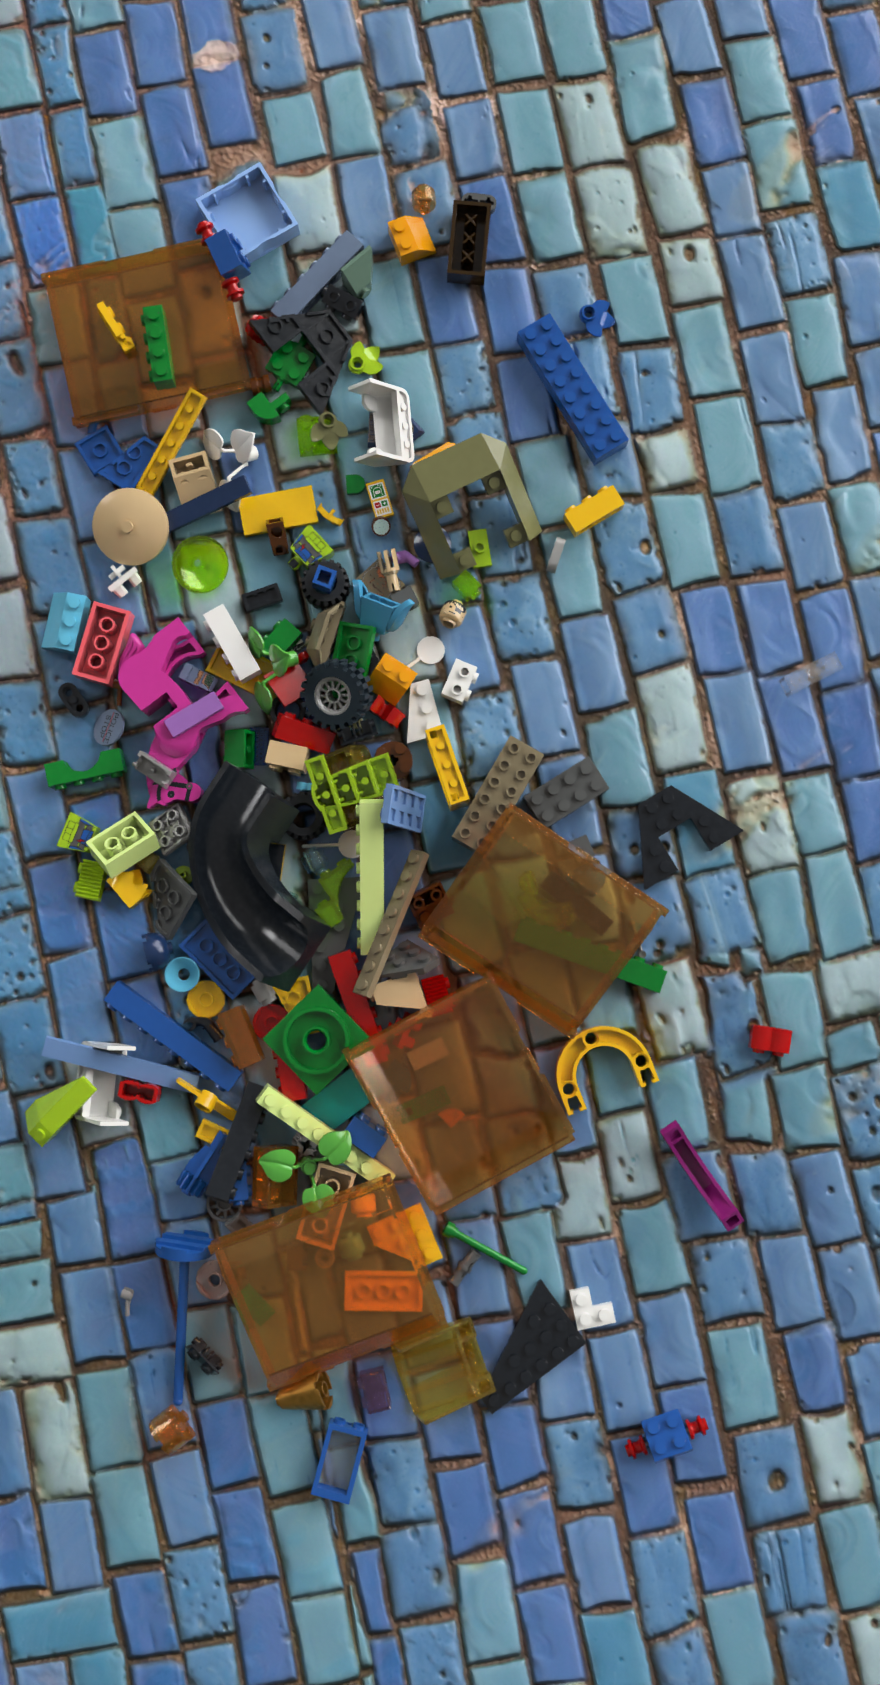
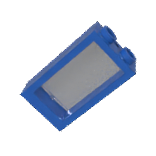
[311,1417,368,1505]

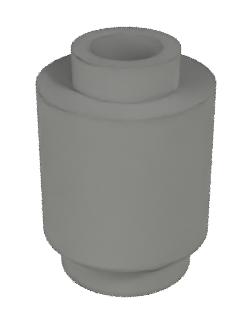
[251,979,277,1006]

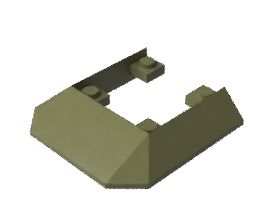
[402,433,542,579]

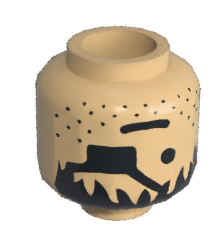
[439,599,467,629]

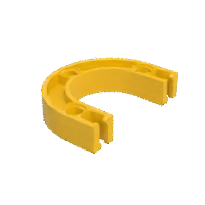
[555,1025,659,1116]

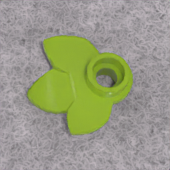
[348,341,383,375]

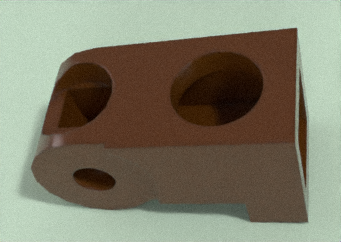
[266,517,289,556]

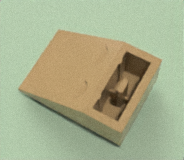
[168,450,223,515]

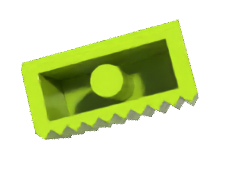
[73,859,107,902]

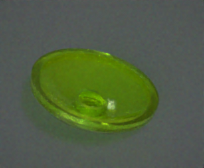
[171,535,229,593]

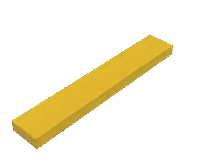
[135,387,208,496]

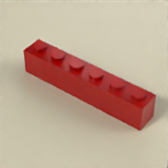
[328,949,391,1068]

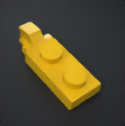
[97,301,135,354]

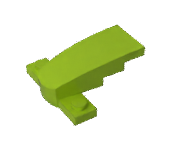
[304,752,399,835]

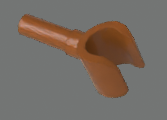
[113,678,123,706]

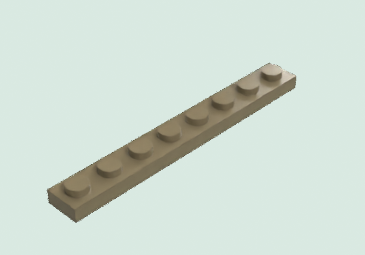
[353,849,429,999]

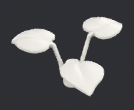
[203,428,259,512]

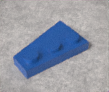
[98,436,158,489]

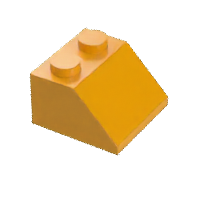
[388,216,436,266]
[367,652,418,706]

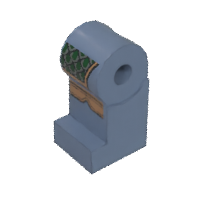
[179,662,218,693]

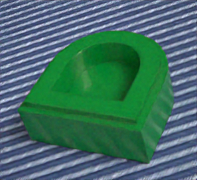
[346,474,365,495]

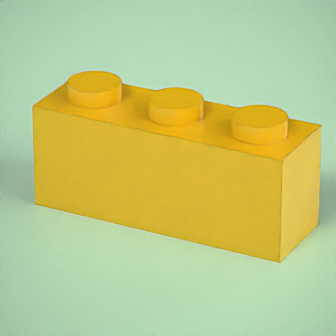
[563,485,625,537]

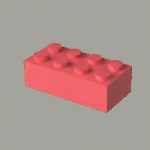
[72,601,135,688]

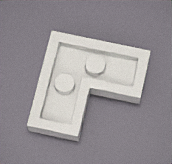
[569,1286,616,1331]

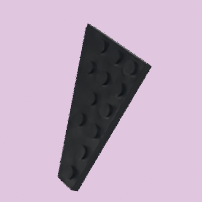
[480,1279,587,1414]

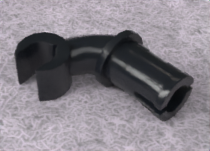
[183,1016,224,1043]

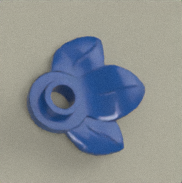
[579,300,616,337]

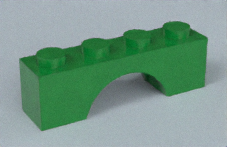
[44,748,127,791]

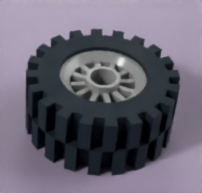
[300,658,373,730]

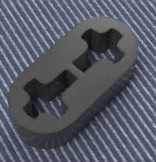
[461,193,496,215]

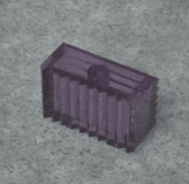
[357,1365,392,1414]

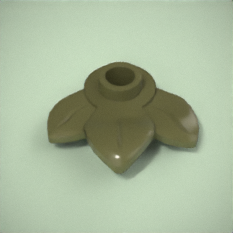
[310,412,348,450]

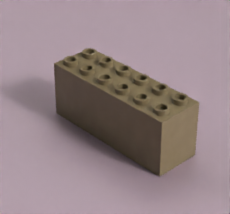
[452,735,544,859]

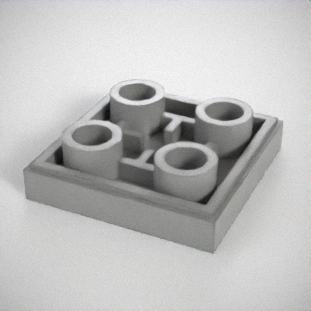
[148,803,191,856]

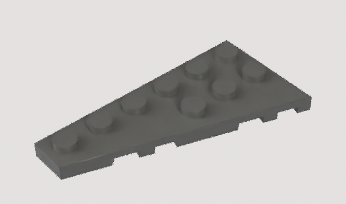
[308,877,360,994]

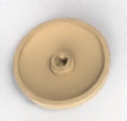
[92,488,169,566]

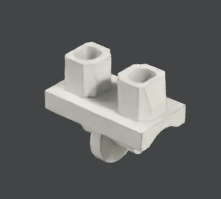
[107,564,142,598]

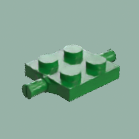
[265,336,316,392]

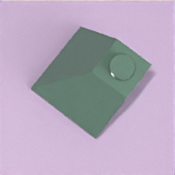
[341,245,374,299]

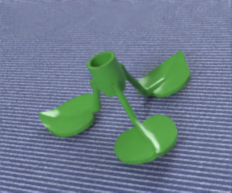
[248,626,299,715]
[259,1130,352,1218]

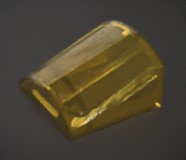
[389,1316,496,1425]

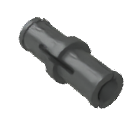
[448,1248,482,1287]

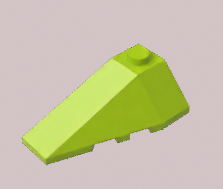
[25,1076,98,1147]

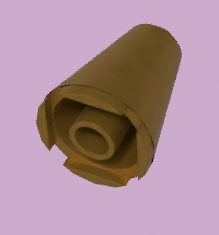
[276,1369,333,1410]

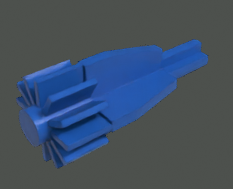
[176,1130,228,1198]

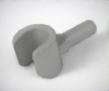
[120,1287,134,1316]

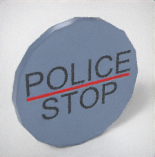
[94,709,125,746]

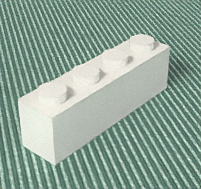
[203,604,262,684]

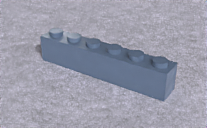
[270,230,364,317]

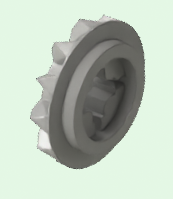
[291,1132,320,1159]

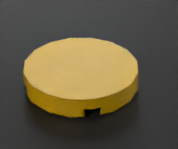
[187,980,226,1018]

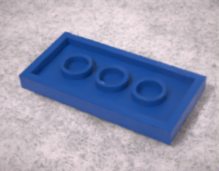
[178,919,255,1000]

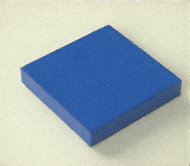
[75,425,124,477]

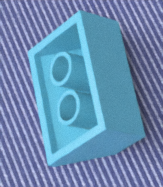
[41,592,91,655]

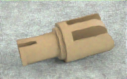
[377,548,401,593]

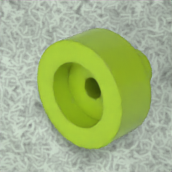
[175,866,192,884]

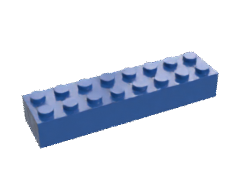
[517,313,629,466]

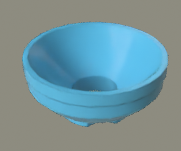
[164,957,200,992]

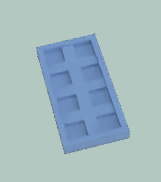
[380,783,426,833]

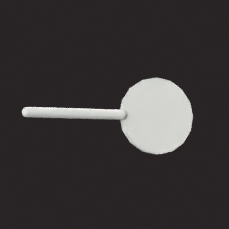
[407,636,445,668]
[302,830,360,859]

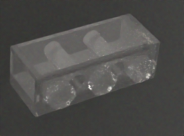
[779,651,843,697]

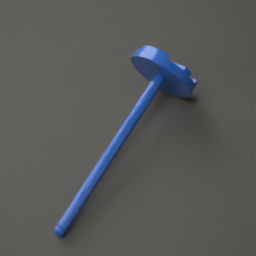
[155,1230,216,1406]

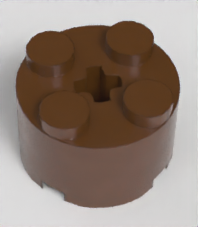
[374,741,413,782]

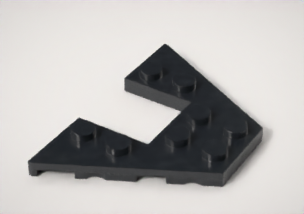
[248,309,353,416]
[637,785,743,890]

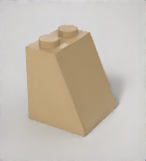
[371,973,428,1009]

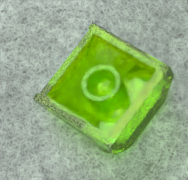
[296,415,338,457]

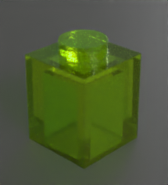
[452,569,482,602]

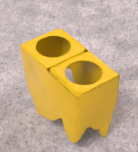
[106,869,154,909]

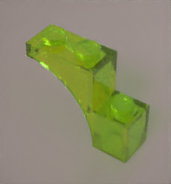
[315,858,355,928]

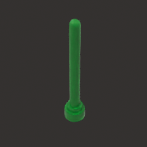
[441,1221,528,1275]

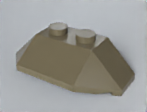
[304,601,347,666]

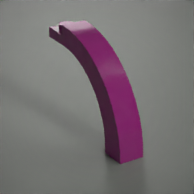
[660,1120,744,1232]

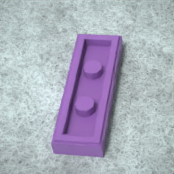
[164,691,225,738]

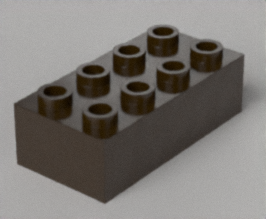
[447,200,491,286]

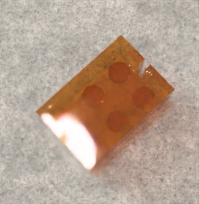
[216,1004,266,1070]
[252,1143,299,1209]

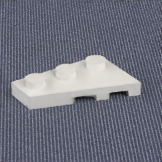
[407,679,441,744]

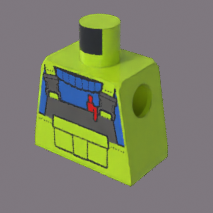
[288,524,335,571]
[56,812,101,853]

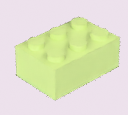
[86,811,161,879]

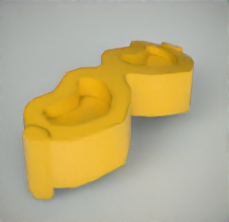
[317,503,345,526]

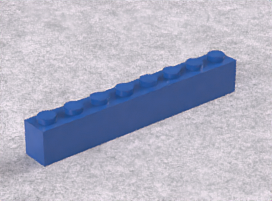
[104,981,245,1092]

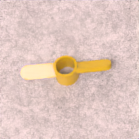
[176,1077,237,1121]

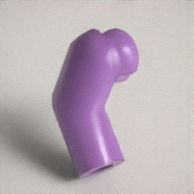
[391,550,420,568]

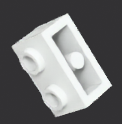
[441,658,479,705]

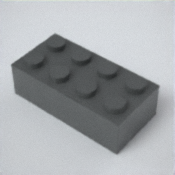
[523,756,609,831]

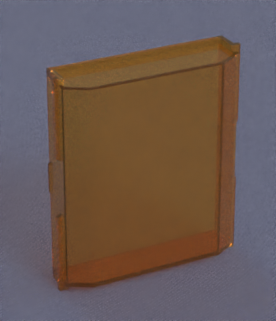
[40,238,252,429]
[418,802,669,1040]
[342,970,575,1216]
[208,1173,448,1392]

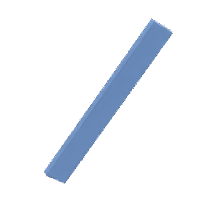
[41,1036,200,1093]

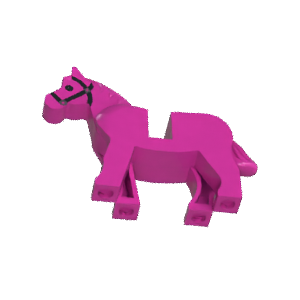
[118,617,250,809]

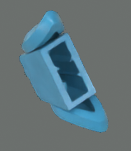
[352,580,415,641]

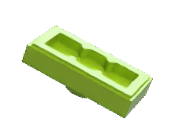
[467,528,492,569]

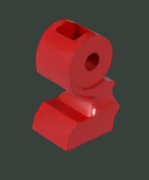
[368,695,406,729]

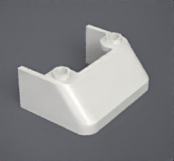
[348,378,414,467]
[74,1041,136,1126]

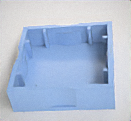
[195,162,300,263]

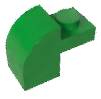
[246,391,292,425]

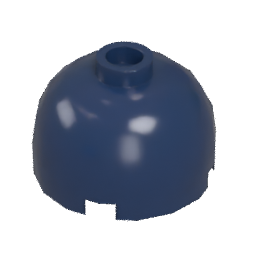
[141,933,173,972]

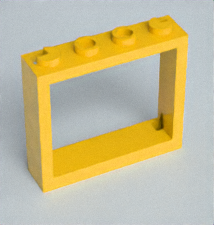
[425,724,470,812]

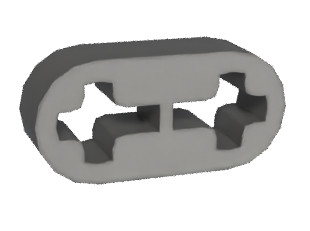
[546,537,566,574]

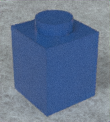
[312,565,337,594]

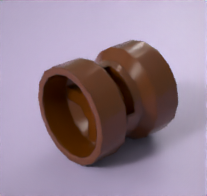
[250,374,272,396]

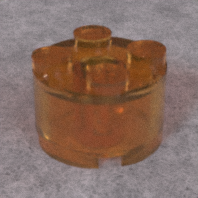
[149,1404,196,1455]

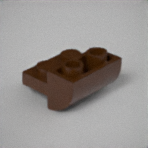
[409,880,455,929]

